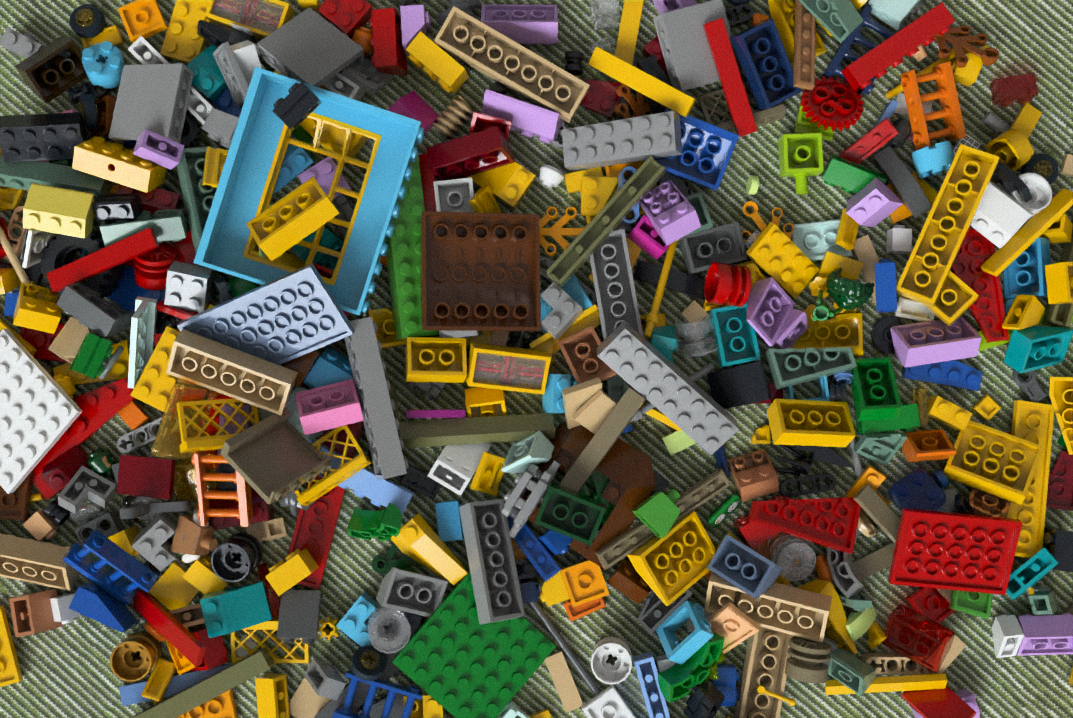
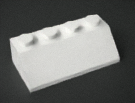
[970,181,1033,249]

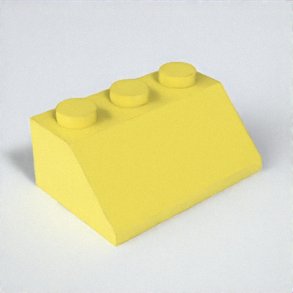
[23,183,94,238]

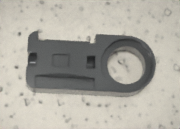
[1012,369,1048,403]

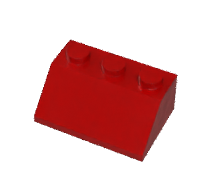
[370,8,408,76]

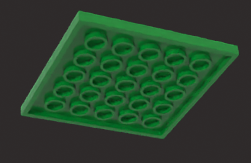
[391,570,556,718]

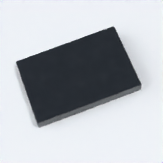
[707,361,771,409]

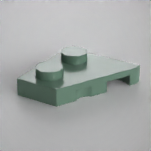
[853,432,908,466]
[836,591,872,611]

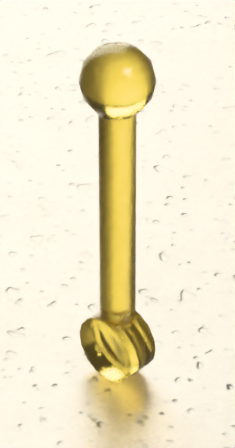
[548,338,560,374]

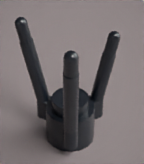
[508,331,538,349]
[771,438,812,476]

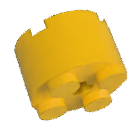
[985,129,1034,172]

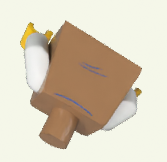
[170,503,218,563]

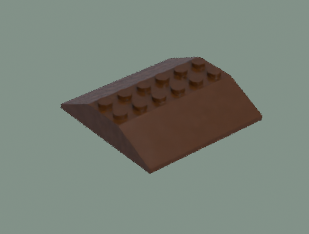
[420,211,541,331]

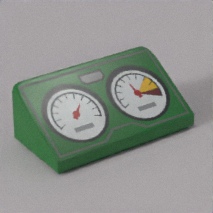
[706,493,742,529]

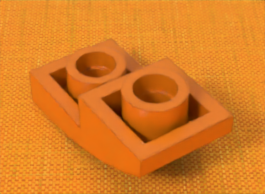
[118,401,149,430]

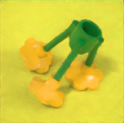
[803,276,857,326]

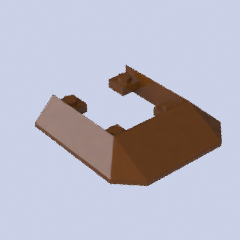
[516,422,657,568]

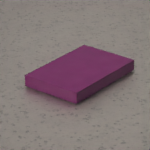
[406,409,468,418]

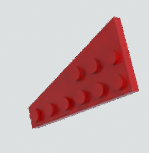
[43,377,136,465]

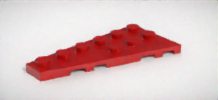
[950,229,1009,343]
[748,497,861,554]

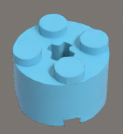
[82,41,125,89]
[912,141,955,179]

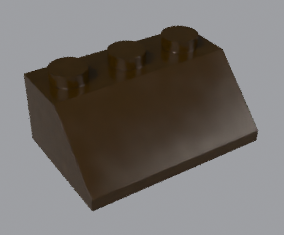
[15,35,87,104]

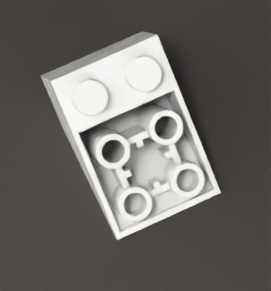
[427,443,492,496]

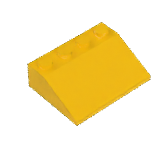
[944,420,1044,505]
[627,511,717,606]

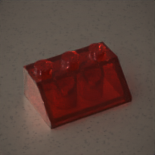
[882,603,956,673]

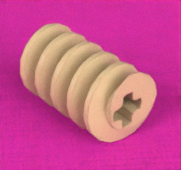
[432,95,473,137]

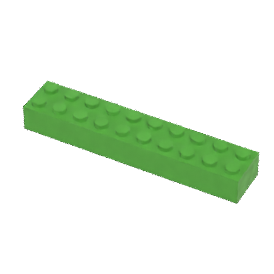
[386,155,439,341]

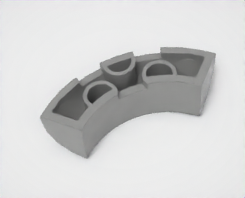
[827,528,865,598]

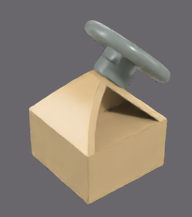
[48,317,124,380]

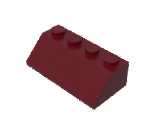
[426,126,515,181]

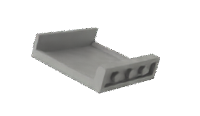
[653,0,741,92]
[257,7,364,87]
[109,63,194,145]

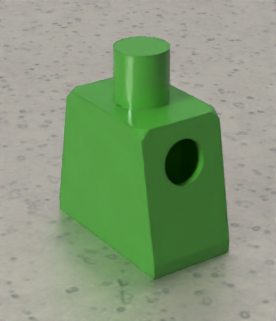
[632,489,681,538]

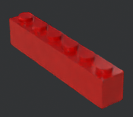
[841,2,955,91]

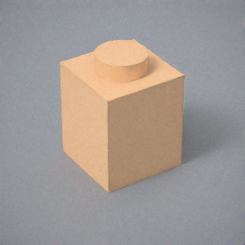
[23,510,60,541]

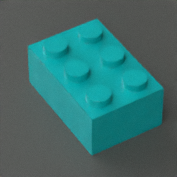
[708,303,761,367]

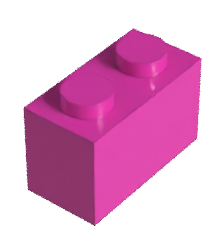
[626,215,670,260]

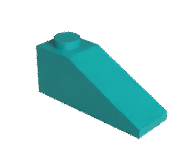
[1006,547,1059,600]

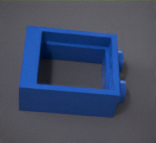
[875,259,897,313]

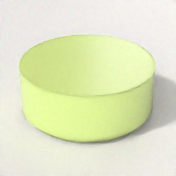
[746,175,759,195]

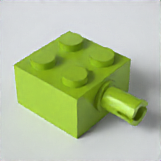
[778,133,823,195]

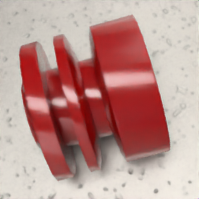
[134,242,177,290]
[704,262,751,307]

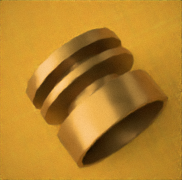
[110,632,161,682]

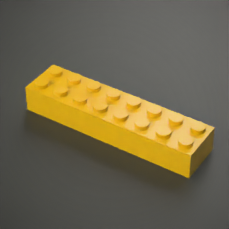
[896,144,1000,307]

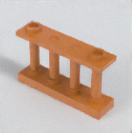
[900,61,966,150]
[192,451,253,527]

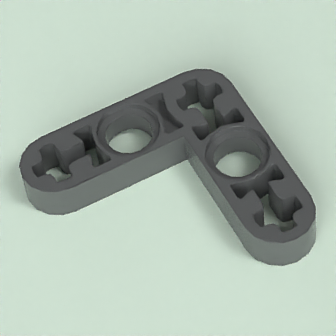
[119,500,191,519]

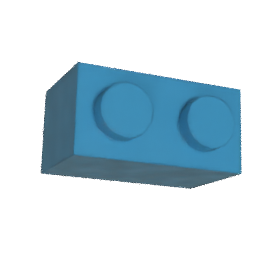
[435,499,464,542]

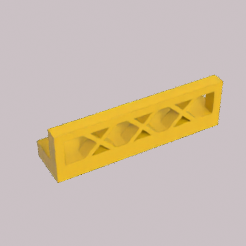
[529,304,601,356]

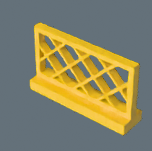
[176,399,259,453]
[295,425,372,506]
[231,614,310,663]

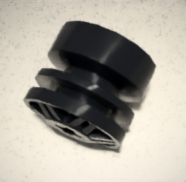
[211,532,263,583]

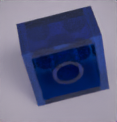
[888,466,947,511]

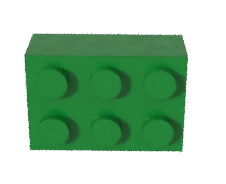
[850,357,902,421]

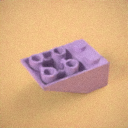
[639,180,701,245]

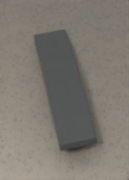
[873,146,932,218]

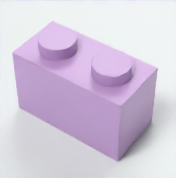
[133,129,184,170]

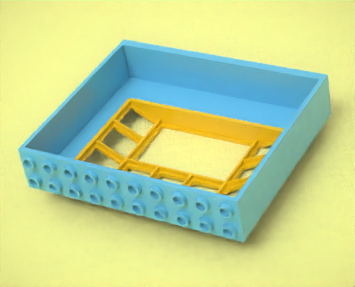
[193,67,424,316]

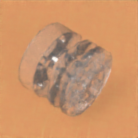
[673,316,719,357]
[765,532,816,581]
[367,606,411,654]

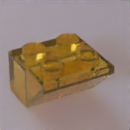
[173,454,220,501]

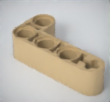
[859,634,939,675]

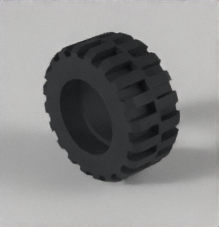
[41,230,123,299]

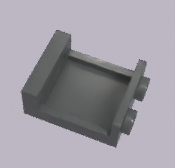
[277,590,324,644]

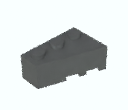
[56,282,135,339]
[637,589,693,635]

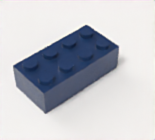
[730,19,801,109]

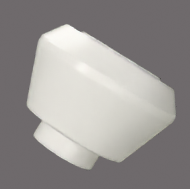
[539,165,564,189]

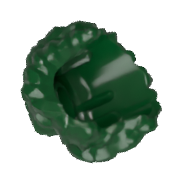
[825,268,875,310]

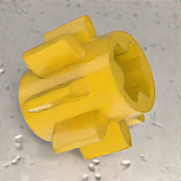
[318,615,339,641]

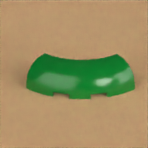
[347,503,402,541]
[658,632,724,703]

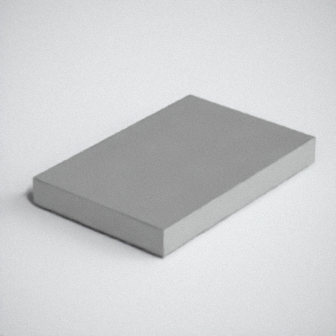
[213,42,249,107]

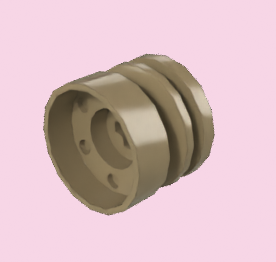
[785,637,832,684]

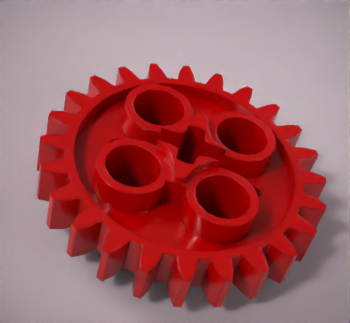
[800,76,864,131]

